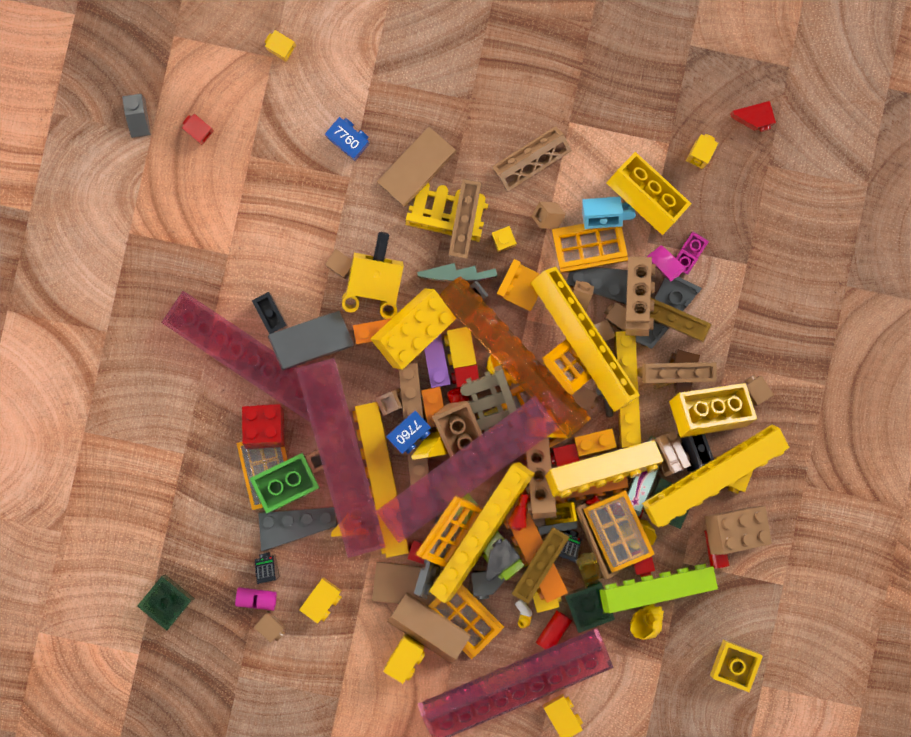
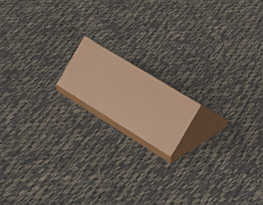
[432,401,498,485]
[575,496,630,580]
[387,593,471,664]

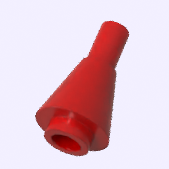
[508,493,528,531]

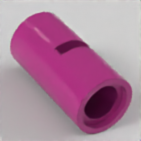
[235,587,277,611]

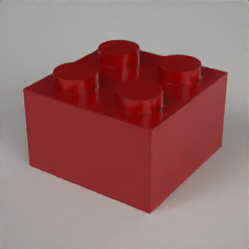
[242,404,285,449]

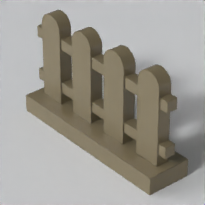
[460,365,527,451]

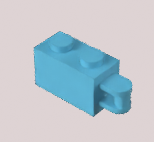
[582,197,636,229]

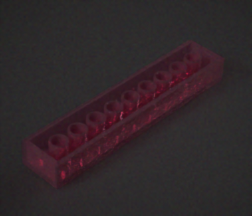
[161,291,345,430]
[296,358,386,558]
[376,396,559,543]
[418,628,613,737]

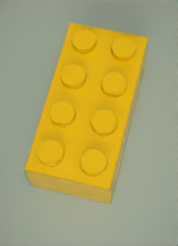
[606,152,692,235]
[370,288,457,370]
[669,383,757,437]

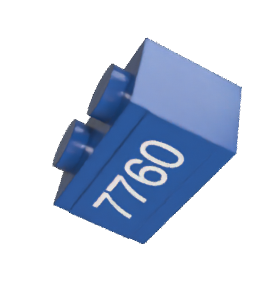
[325,117,370,161]
[386,410,431,454]

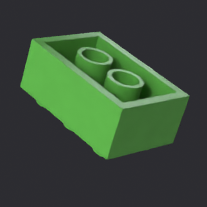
[250,453,320,514]

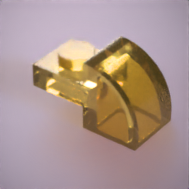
[575,552,603,586]

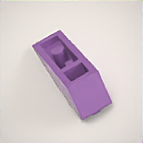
[424,334,450,388]

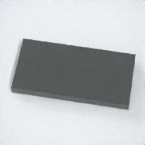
[268,311,354,371]

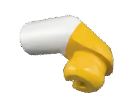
[515,600,532,628]

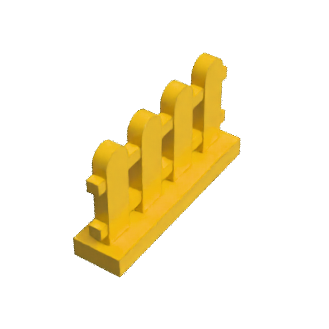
[406,183,488,242]

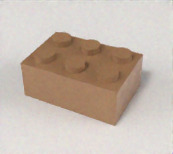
[704,506,772,554]

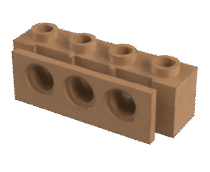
[626,256,655,336]
[522,437,556,520]

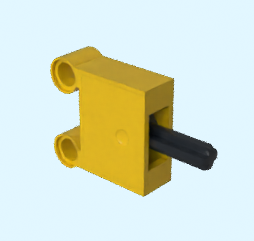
[342,232,404,319]

